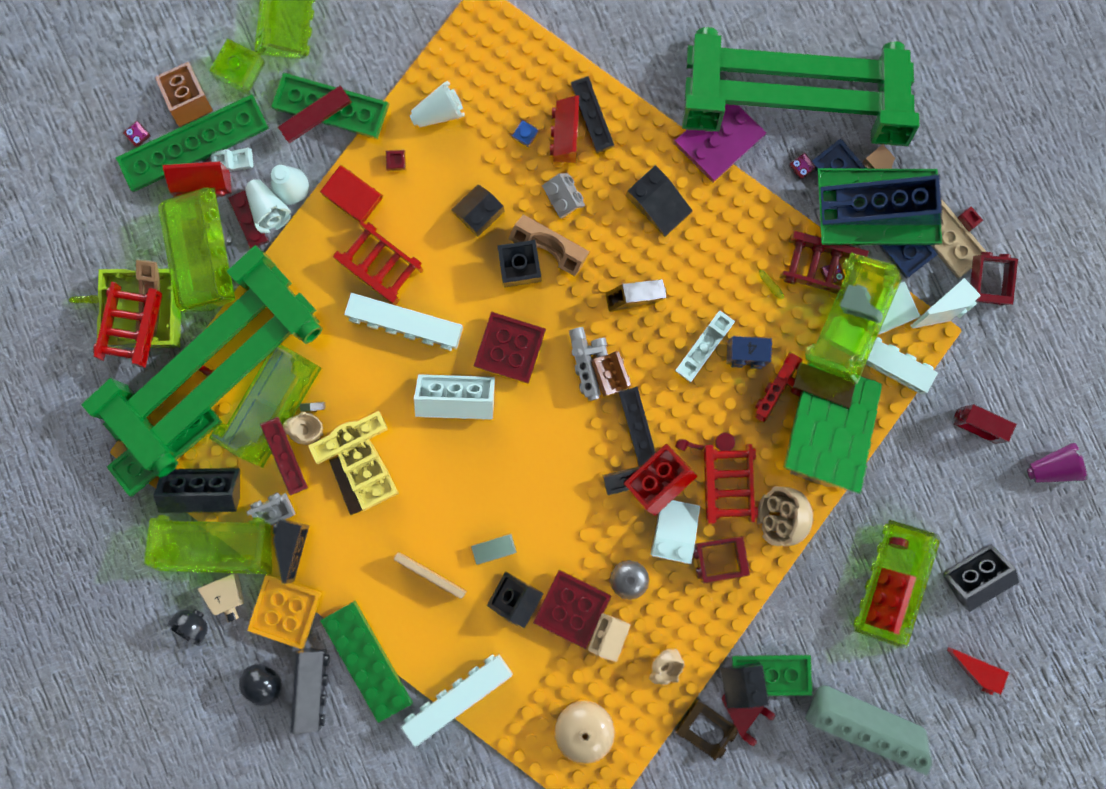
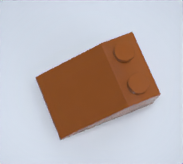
[155,61,213,127]

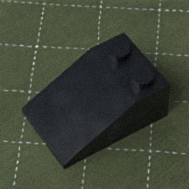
[626,165,693,237]
[272,519,310,584]

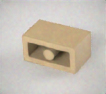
[588,613,630,662]

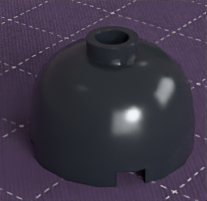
[166,609,208,646]

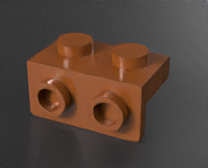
[591,351,631,397]

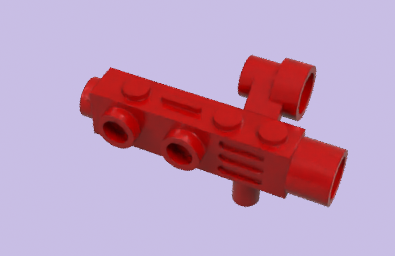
[755,352,803,423]

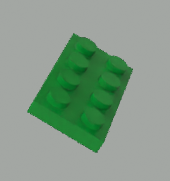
[731,654,812,696]

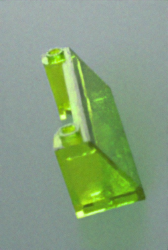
[805,253,902,384]
[143,515,272,574]

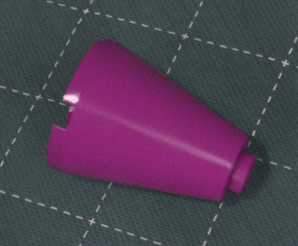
[1027,443,1087,483]

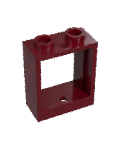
[970,252,1018,305]
[953,404,1017,444]
[693,536,750,583]

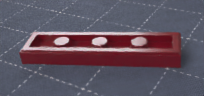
[278,85,352,144]
[260,416,308,495]

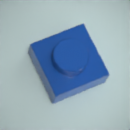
[512,120,538,147]

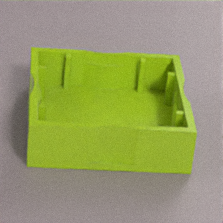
[96,269,182,348]

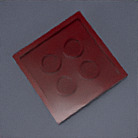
[474,312,546,384]
[533,570,612,649]

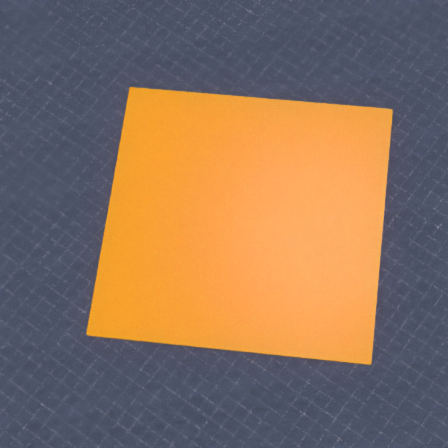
[110,0,961,789]

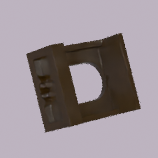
[675,698,738,762]

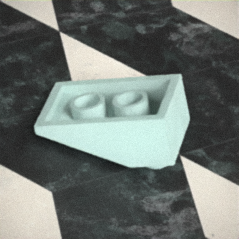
[910,278,981,329]
[650,500,700,564]

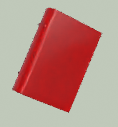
[320,165,383,222]

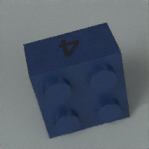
[726,336,772,369]

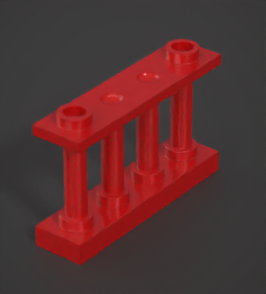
[333,221,424,306]
[93,282,163,368]
[703,444,759,523]

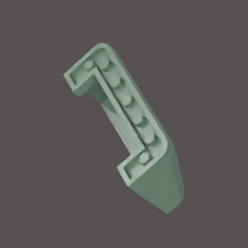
[805,685,932,776]

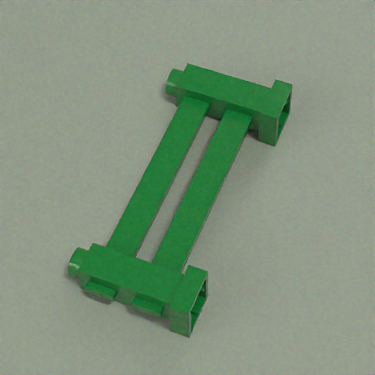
[682,27,919,147]
[81,245,322,477]

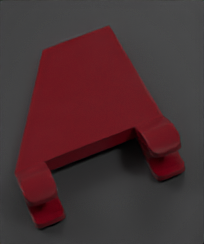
[721,694,776,747]

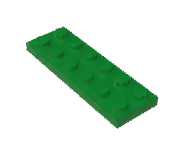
[271,72,389,139]
[107,408,222,497]
[320,601,413,723]

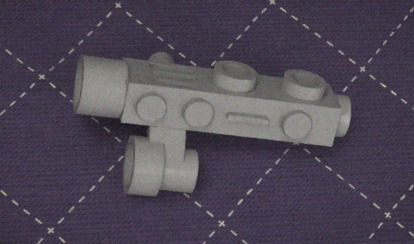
[569,327,608,401]

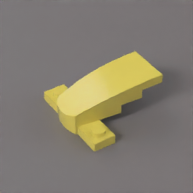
[309,411,399,511]

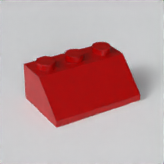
[550,95,579,163]
[163,161,231,200]
[624,443,698,516]

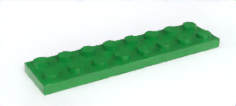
[115,94,269,192]

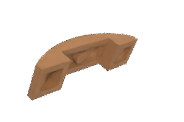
[136,260,160,337]

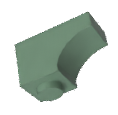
[840,285,883,323]

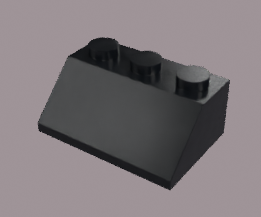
[942,544,1019,612]

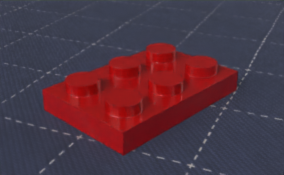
[865,568,916,635]

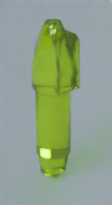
[759,270,784,300]
[69,295,99,304]

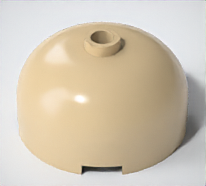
[757,487,813,546]
[555,701,615,764]

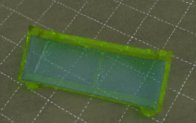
[209,344,322,468]

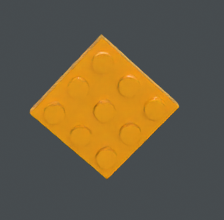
[247,574,322,649]

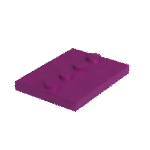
[674,104,766,183]

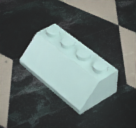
[414,374,495,419]

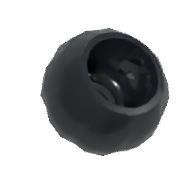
[239,664,282,706]

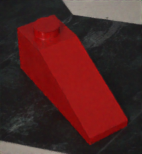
[947,647,1010,695]

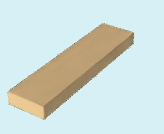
[394,552,467,599]

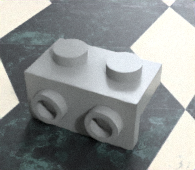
[542,173,585,218]
[246,493,296,530]

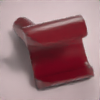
[675,439,704,452]

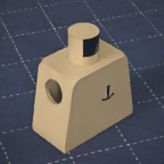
[198,573,244,623]

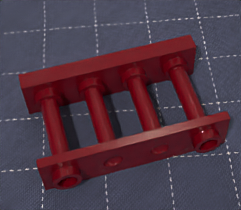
[780,231,869,298]

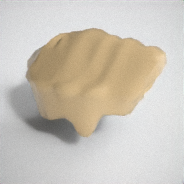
[283,412,323,445]
[649,649,684,685]

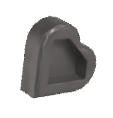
[300,402,326,412]

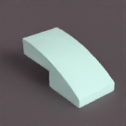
[211,147,253,171]

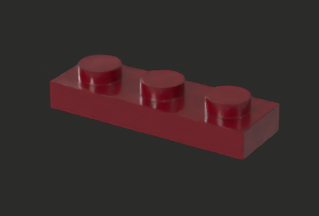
[228,190,269,248]

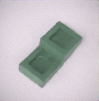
[471,534,517,565]

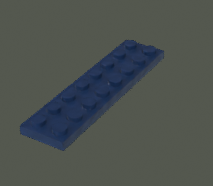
[811,138,938,279]

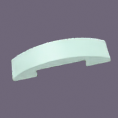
[675,310,735,383]

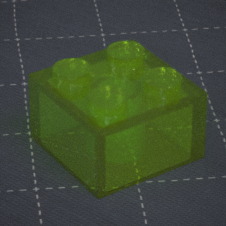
[209,38,265,95]

